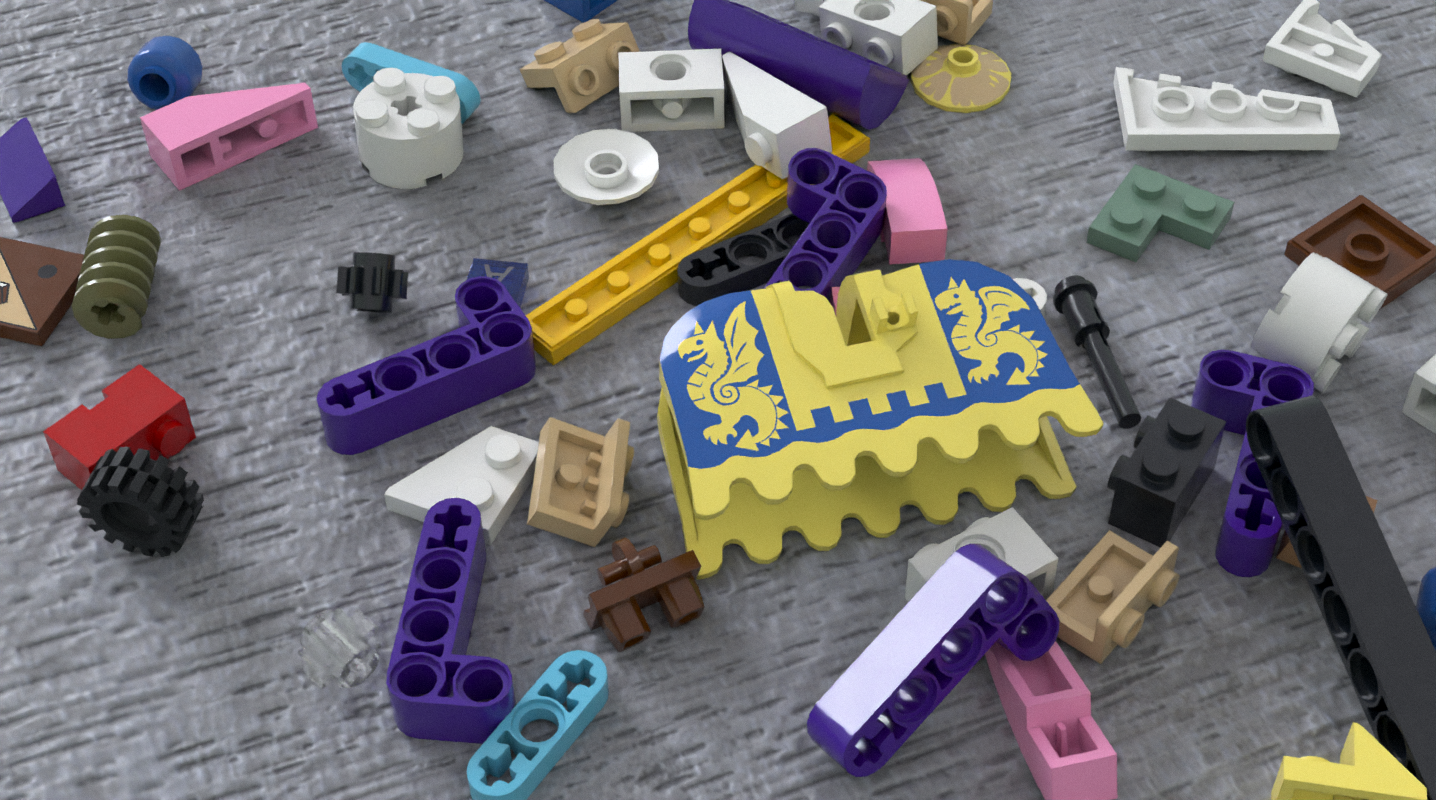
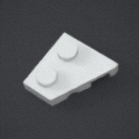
[384,426,539,545]

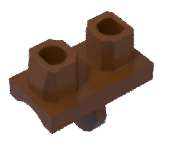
[583,537,705,652]

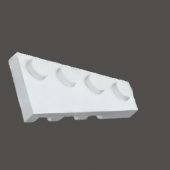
[1113,67,1340,151]

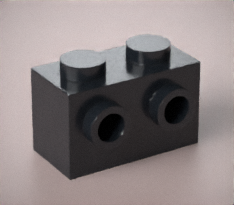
[1107,398,1226,548]

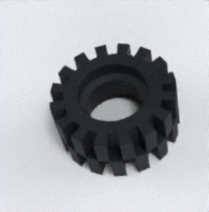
[77,447,204,557]

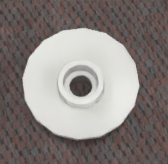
[553,129,659,205]

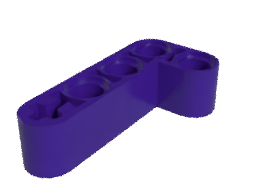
[763,148,887,303]
[316,276,536,455]
[1191,349,1314,578]
[386,498,516,744]
[807,544,1060,777]

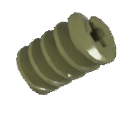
[72,215,161,339]

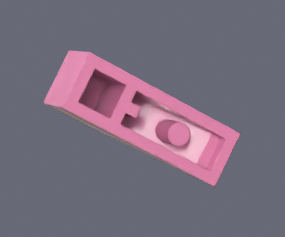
[140,83,318,191]

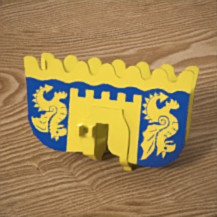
[657,259,1104,580]

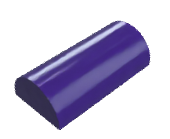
[688,0,910,130]

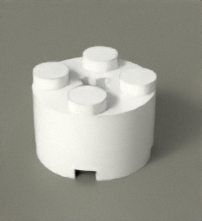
[353,68,464,189]
[1251,252,1388,393]

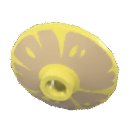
[910,44,1011,113]

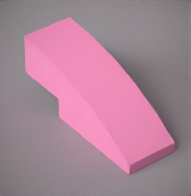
[867,158,948,265]
[985,641,1118,800]

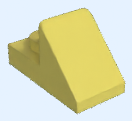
[1271,722,1427,800]

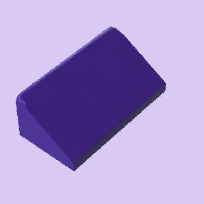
[0,117,65,223]

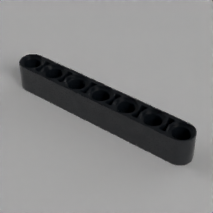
[1246,396,1436,800]

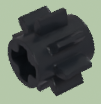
[336,252,408,313]

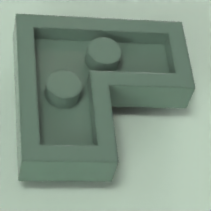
[1086,164,1235,262]

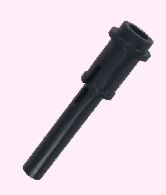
[1053,275,1142,429]

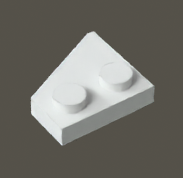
[1263,0,1382,98]

